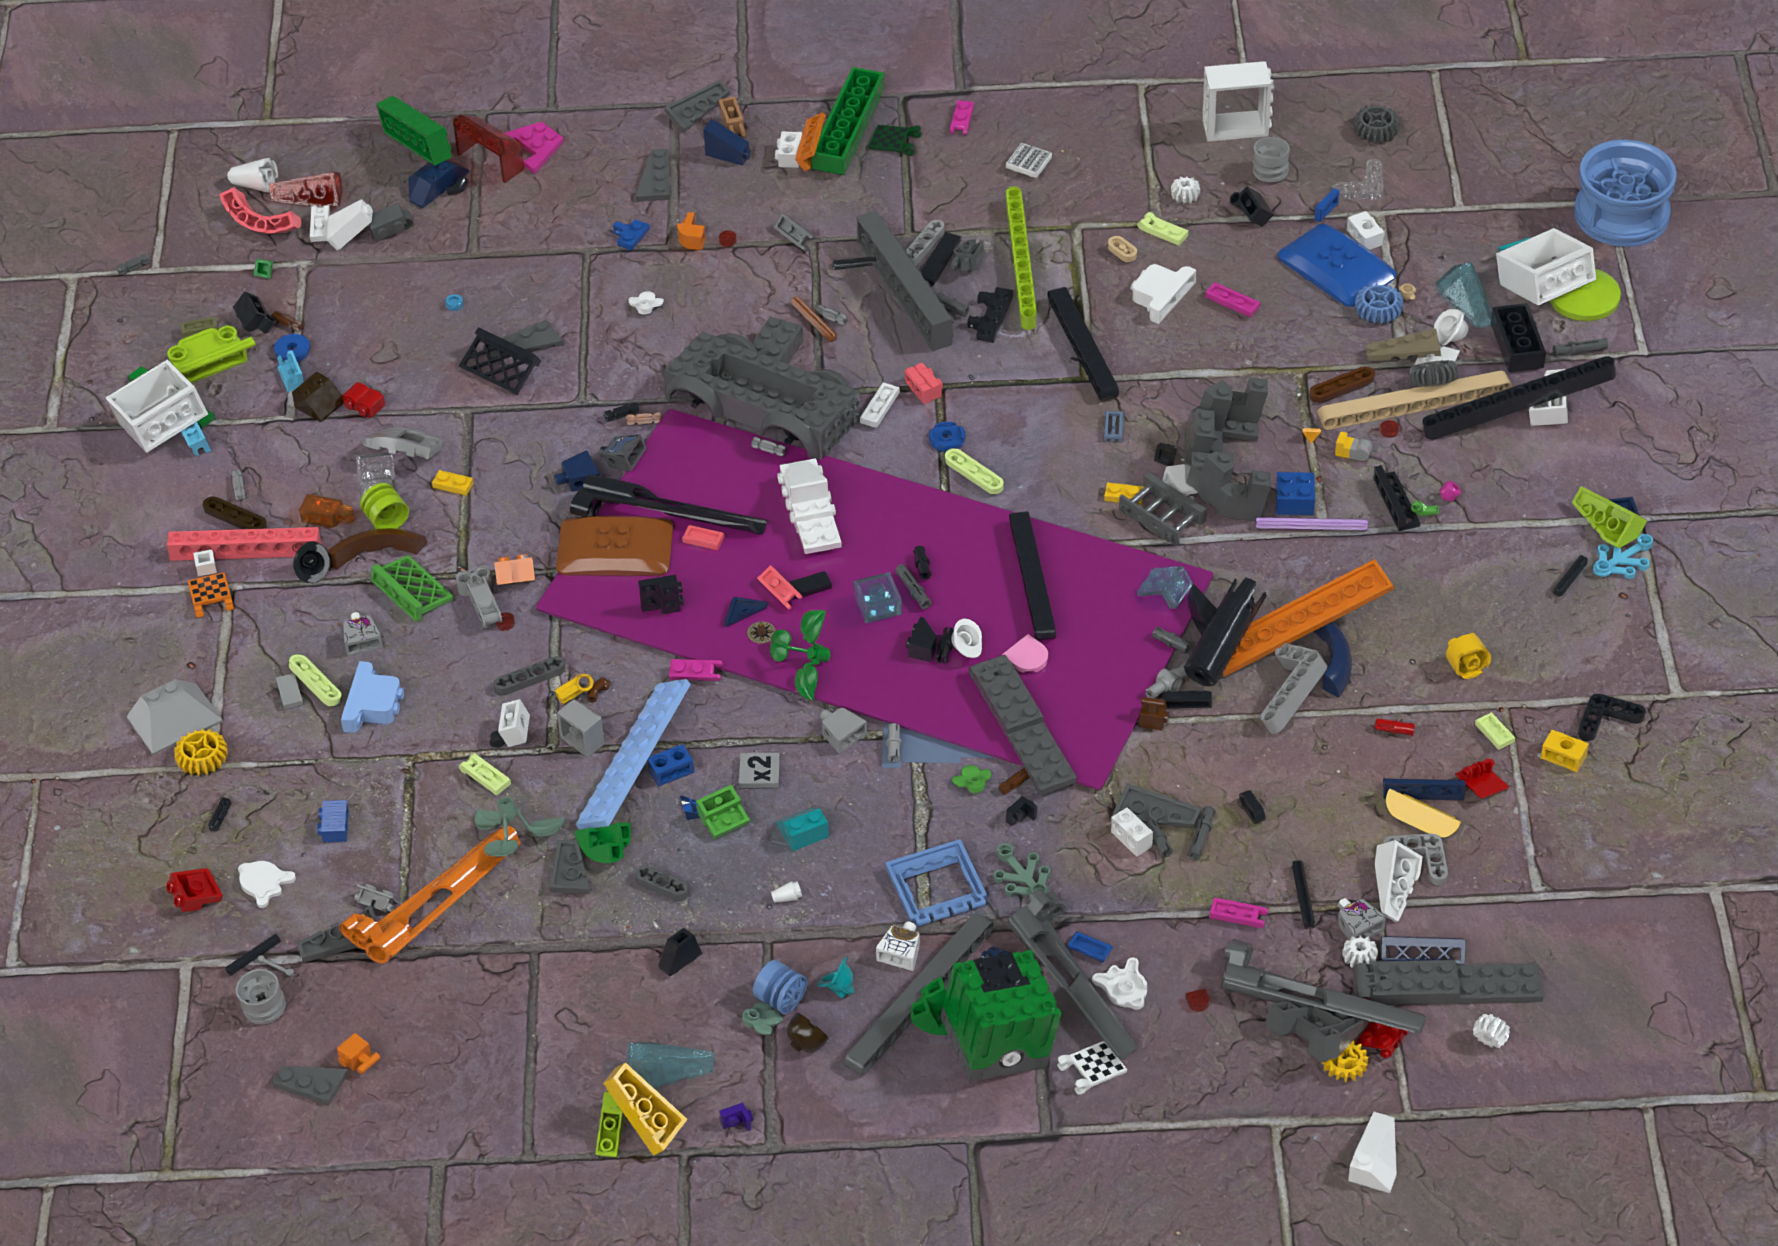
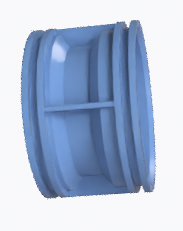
[1574,140,1676,247]

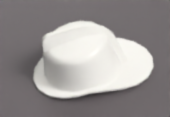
[951,619,982,658]

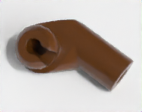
[587,678,611,702]

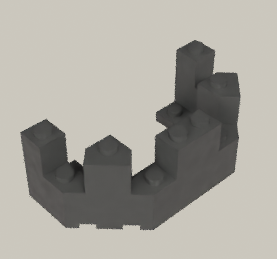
[1185,377,1271,521]

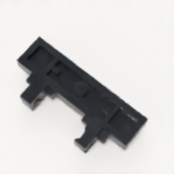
[967,287,1014,343]

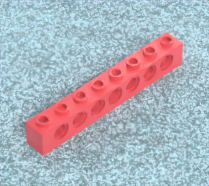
[167,527,321,561]

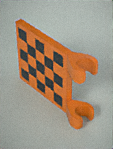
[188,572,234,618]

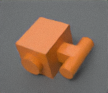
[337,1033,381,1074]

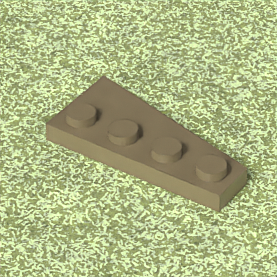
[1365,328,1441,362]

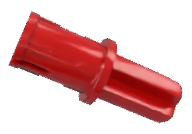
[1375,719,1415,736]

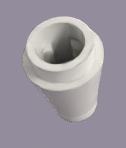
[771,881,802,903]

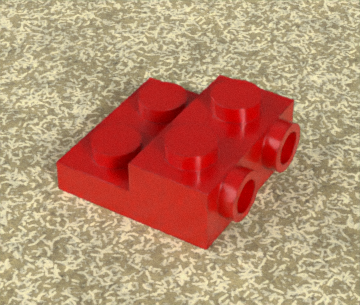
[166,868,223,912]

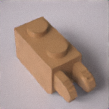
[719,96,746,138]

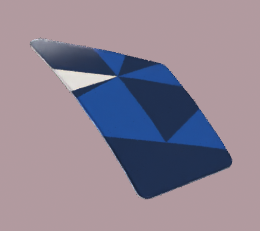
[680,796,700,820]

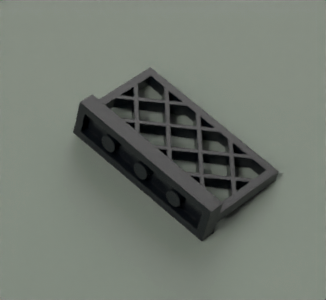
[459,327,541,395]

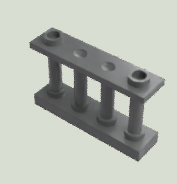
[1119,472,1206,546]

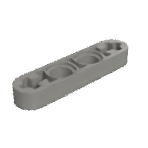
[906,220,944,266]

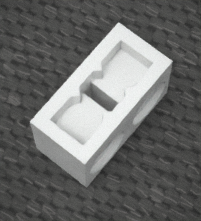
[775,131,802,168]
[1111,808,1153,857]

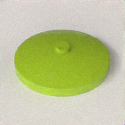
[1549,269,1621,321]

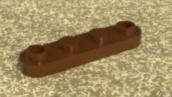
[1309,366,1375,403]

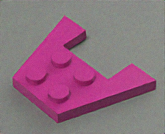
[491,121,564,174]

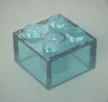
[853,572,902,623]

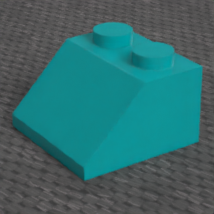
[776,807,829,851]

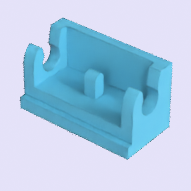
[277,350,304,393]
[181,422,211,456]

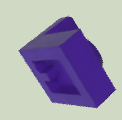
[719,1103,754,1131]

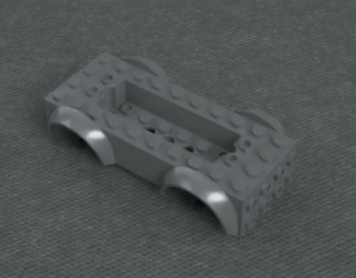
[663,332,860,460]

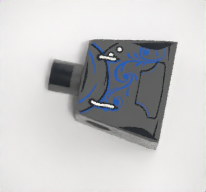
[599,434,647,471]

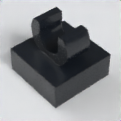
[1154,442,1177,466]

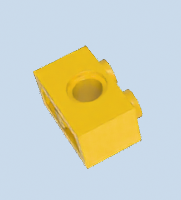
[1541,730,1589,773]

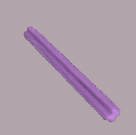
[1256,517,1368,531]

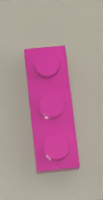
[1205,282,1260,318]

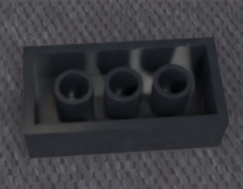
[1490,303,1546,372]

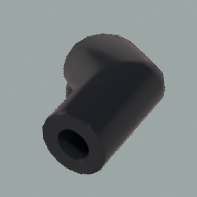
[446,176,468,195]

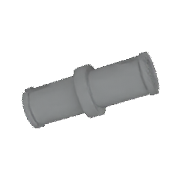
[886,723,902,763]

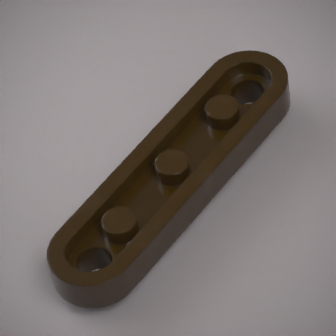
[203,496,267,529]

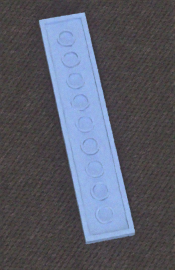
[575,679,691,830]

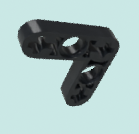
[1578,694,1646,741]

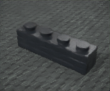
[1162,691,1212,708]

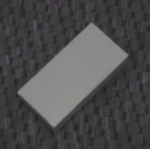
[276,673,303,710]

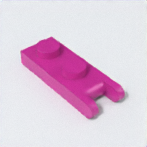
[950,100,974,136]
[669,659,723,681]
[1210,897,1268,928]

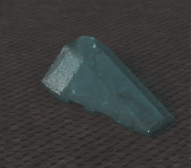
[1436,262,1491,328]
[628,1042,714,1090]

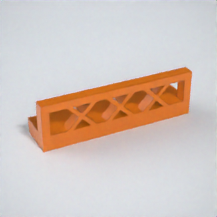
[795,112,826,172]

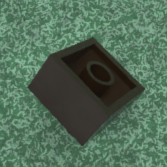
[292,371,344,422]

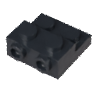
[638,574,684,614]

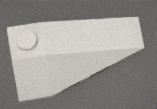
[1375,840,1423,922]
[1348,1112,1396,1193]

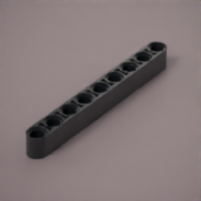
[1047,287,1119,401]
[1009,511,1056,641]

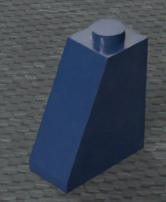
[704,119,751,166]

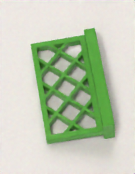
[371,555,453,622]

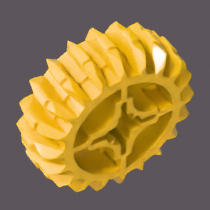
[174,728,228,776]

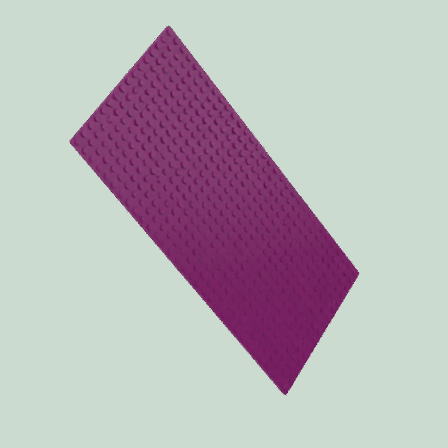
[536,409,1213,790]

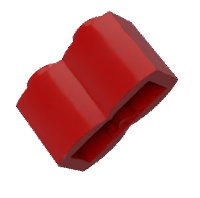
[342,382,386,418]

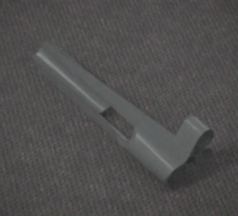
[1008,889,1138,1060]
[1221,939,1426,1033]

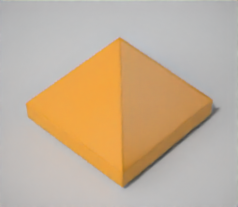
[1302,428,1321,443]

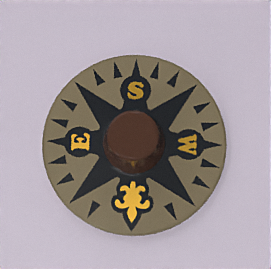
[747,622,776,644]

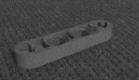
[494,656,566,695]

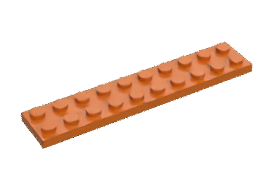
[1222,559,1394,677]

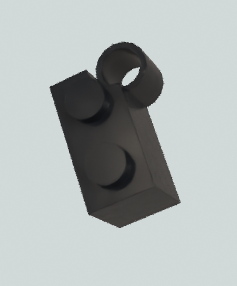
[1230,186,1274,227]
[233,291,276,333]

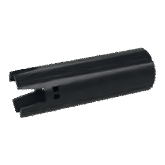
[1184,577,1267,686]

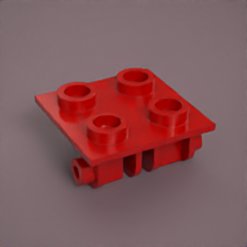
[1455,758,1509,799]
[1355,1021,1408,1059]

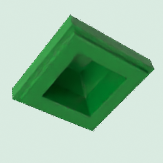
[254,258,273,279]

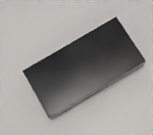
[790,571,832,599]

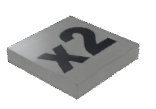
[739,753,780,788]

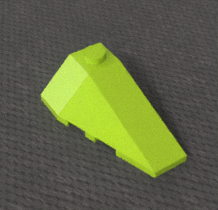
[1572,486,1647,548]

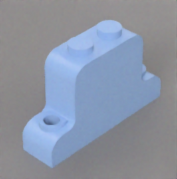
[341,661,404,733]

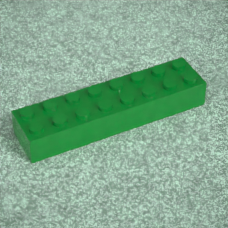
[811,67,885,175]

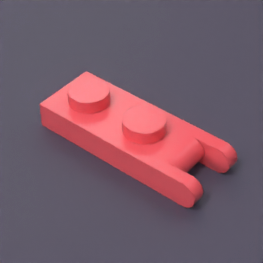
[757,565,802,610]

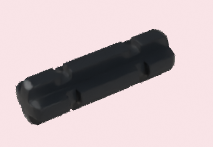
[603,402,639,422]
[208,797,231,832]

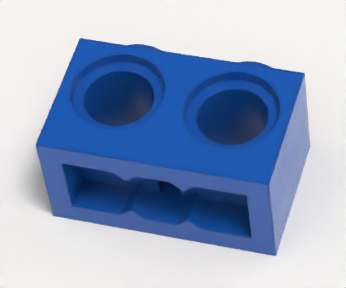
[647,744,694,787]

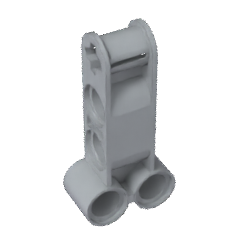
[455,565,502,628]

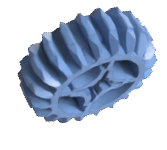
[1355,283,1403,325]

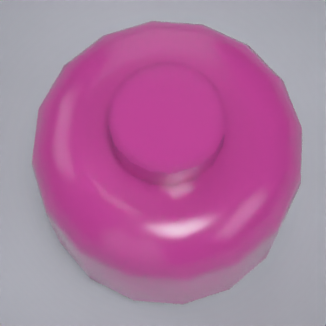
[1440,481,1461,502]

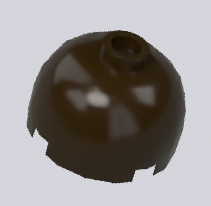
[787,1012,829,1052]

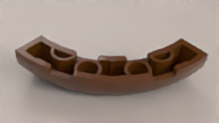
[328,528,427,570]

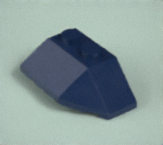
[408,160,469,209]

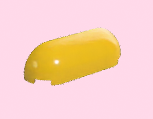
[1386,789,1462,837]

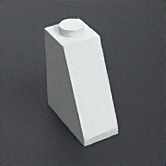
[327,199,373,251]

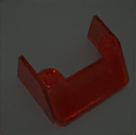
[453,114,525,183]

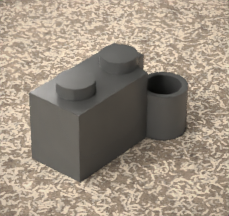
[369,203,414,241]

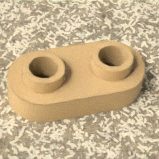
[1108,236,1137,262]

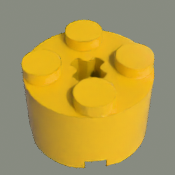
[1446,633,1491,679]

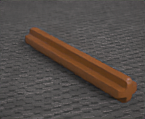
[791,296,837,342]

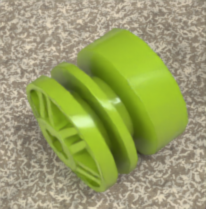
[360,483,409,529]

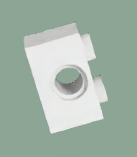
[1347,211,1384,250]
[498,699,530,747]

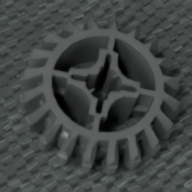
[1353,104,1400,144]
[1409,360,1459,387]

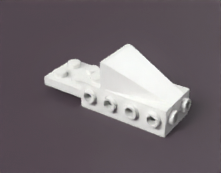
[777,458,842,554]

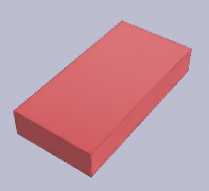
[682,525,724,550]

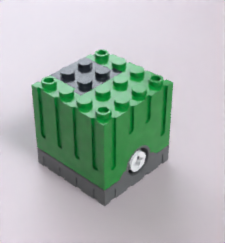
[940,950,1062,1082]

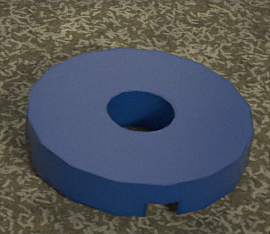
[274,334,311,362]
[929,422,965,452]

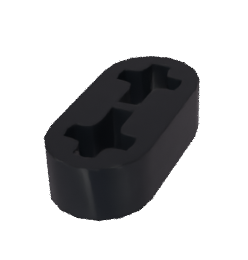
[1239,790,1266,824]

